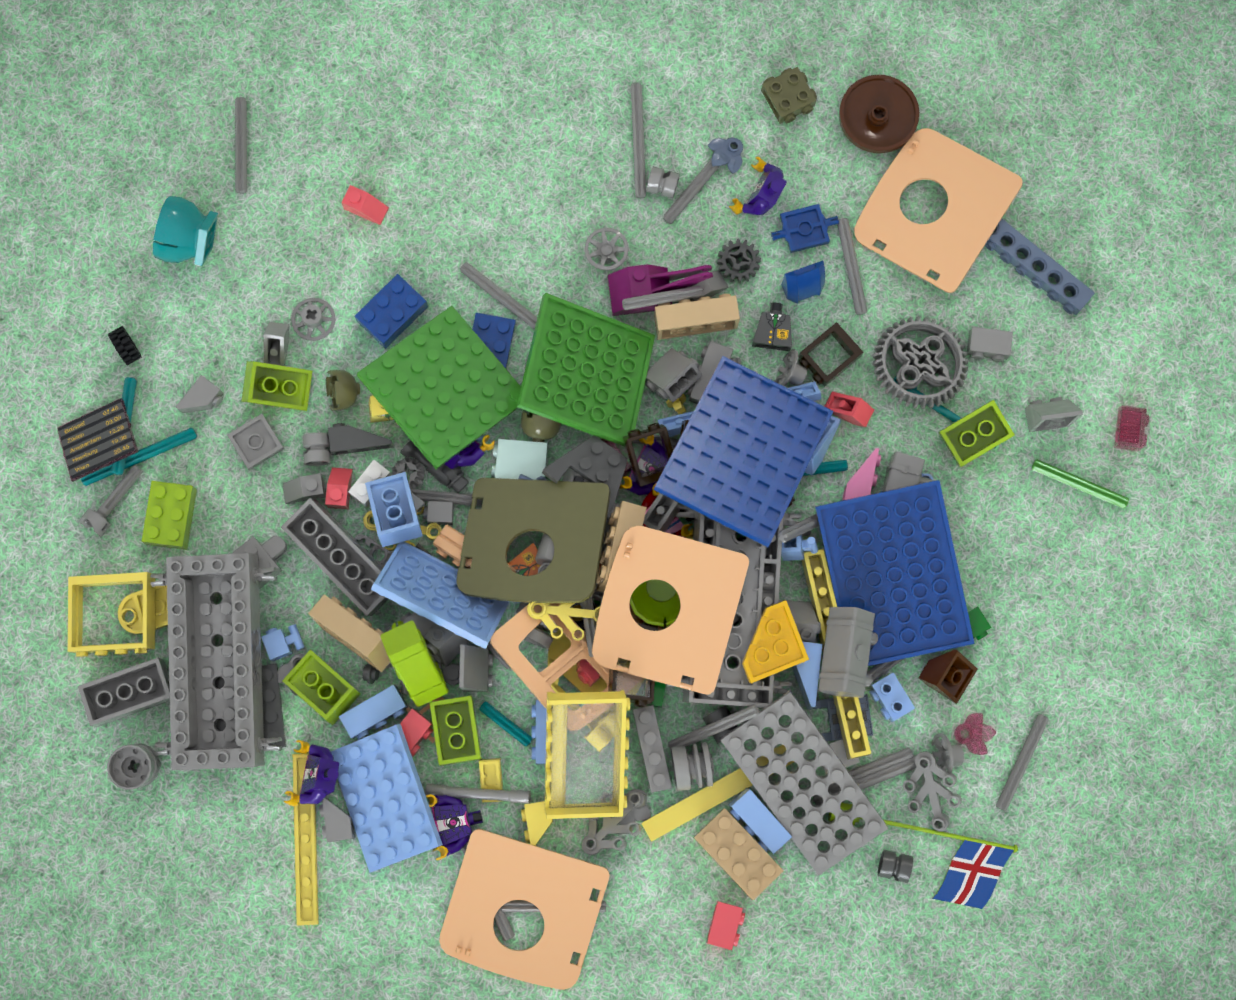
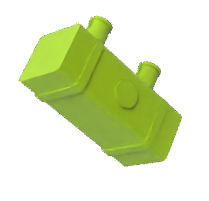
[380,620,449,707]

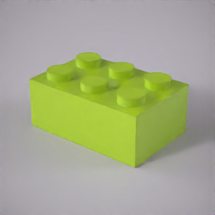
[938,400,1015,467]
[141,481,197,550]
[430,696,482,766]

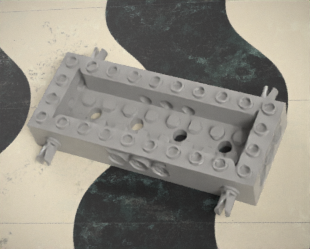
[665,504,802,708]
[150,553,282,771]

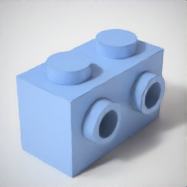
[869,673,915,722]

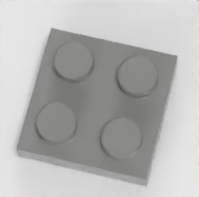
[227,414,284,470]

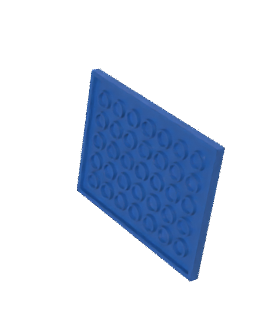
[815,480,975,666]

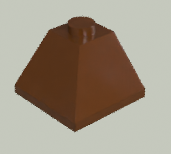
[918,649,978,704]

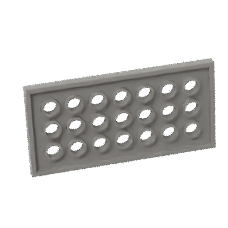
[720,691,888,875]

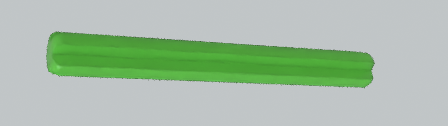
[1032,459,1129,508]

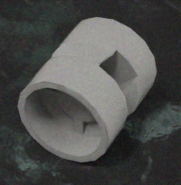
[646,166,680,199]
[303,433,331,466]

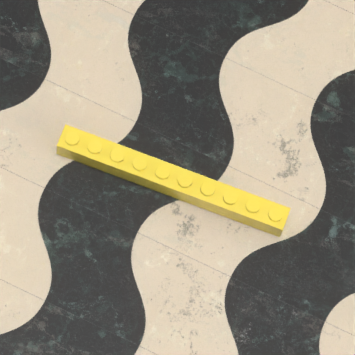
[801,549,871,760]

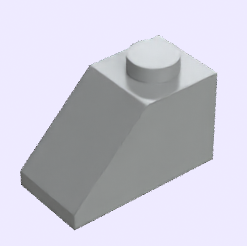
[690,270,729,302]
[264,322,289,366]
[176,375,224,413]
[283,473,326,504]

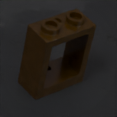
[798,322,864,387]
[623,423,673,487]

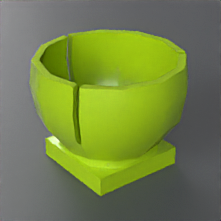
[630,579,680,626]

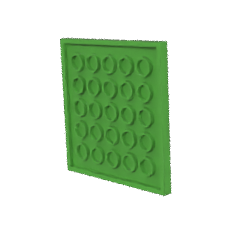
[516,293,655,447]
[356,306,521,470]

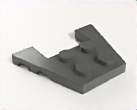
[542,435,628,520]

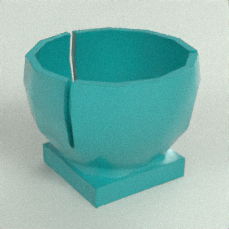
[153,196,218,266]

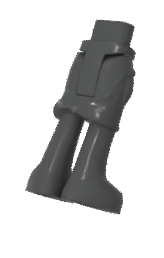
[400,441,469,493]

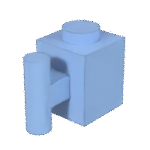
[781,535,818,561]
[261,624,305,661]

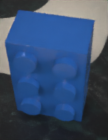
[354,274,428,349]

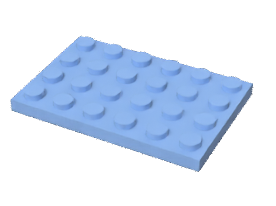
[371,541,510,649]
[331,724,443,873]

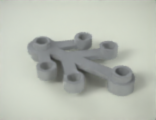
[903,751,962,832]
[582,791,647,855]

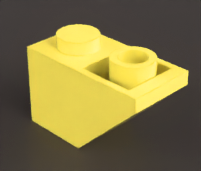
[521,801,553,846]

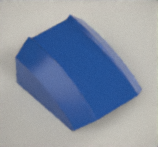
[781,261,825,303]

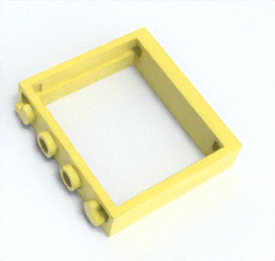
[67,572,155,657]

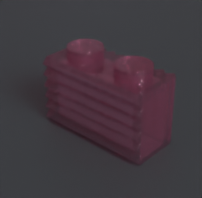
[1114,405,1149,451]

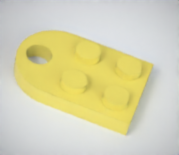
[118,586,168,634]

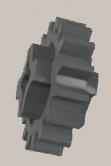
[717,239,761,283]

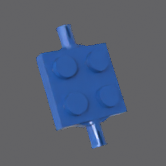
[771,204,839,253]

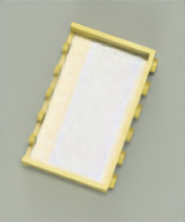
[545,690,630,819]

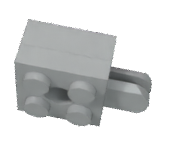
[231,536,287,589]

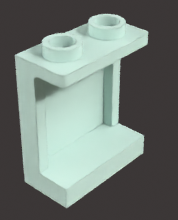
[491,439,548,480]

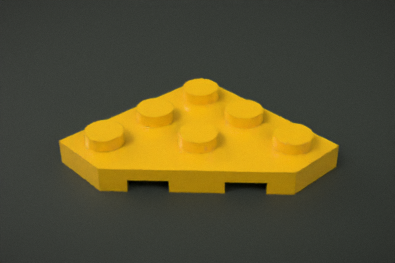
[742,600,809,683]

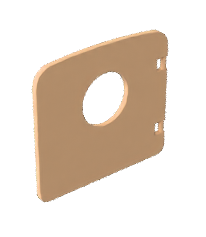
[854,128,1023,293]
[592,526,749,695]
[439,829,610,990]

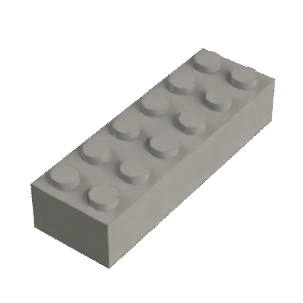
[281,498,389,616]

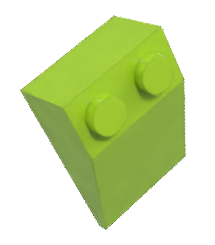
[241,361,312,411]
[282,649,361,725]

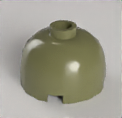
[326,370,360,411]
[521,410,561,442]

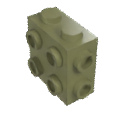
[761,67,817,124]

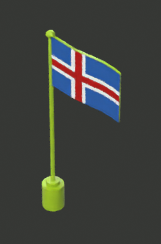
[828,802,1018,909]

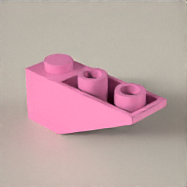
[843,448,881,500]

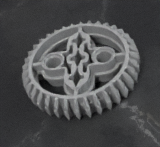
[873,316,968,409]

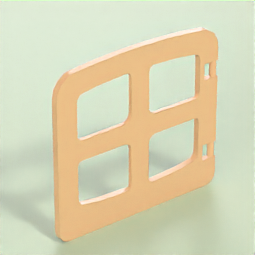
[490,563,663,731]

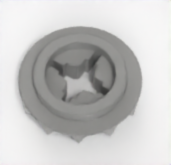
[392,457,425,489]

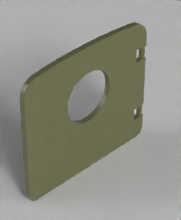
[457,478,611,603]

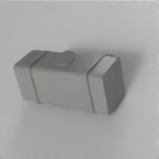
[881,451,935,492]
[818,607,878,698]

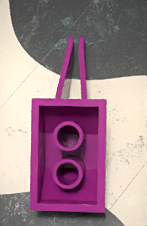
[607,264,713,316]

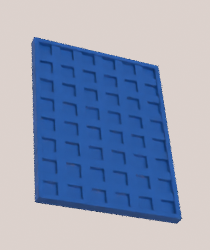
[654,356,834,547]

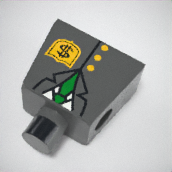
[752,302,792,351]

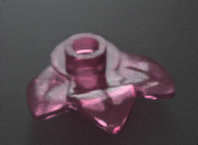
[954,713,996,755]

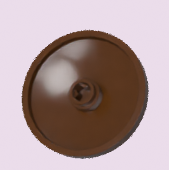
[839,75,920,153]

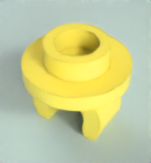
[666,394,686,415]

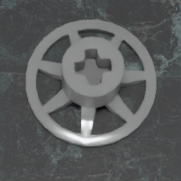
[585,228,629,270]
[291,298,336,341]
[774,349,807,386]
[931,733,964,779]

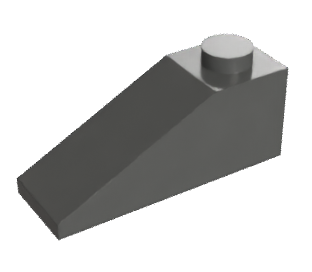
[328,423,394,455]

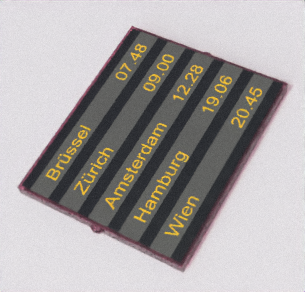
[57,398,138,482]

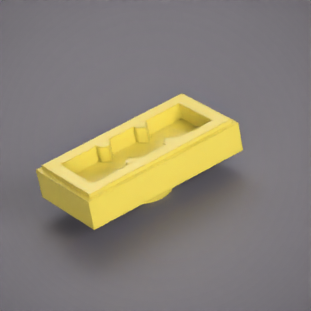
[479,758,503,802]

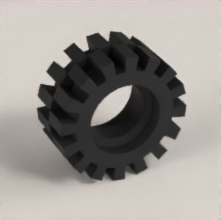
[108,326,142,366]

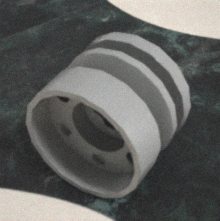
[671,742,714,791]
[107,744,160,790]

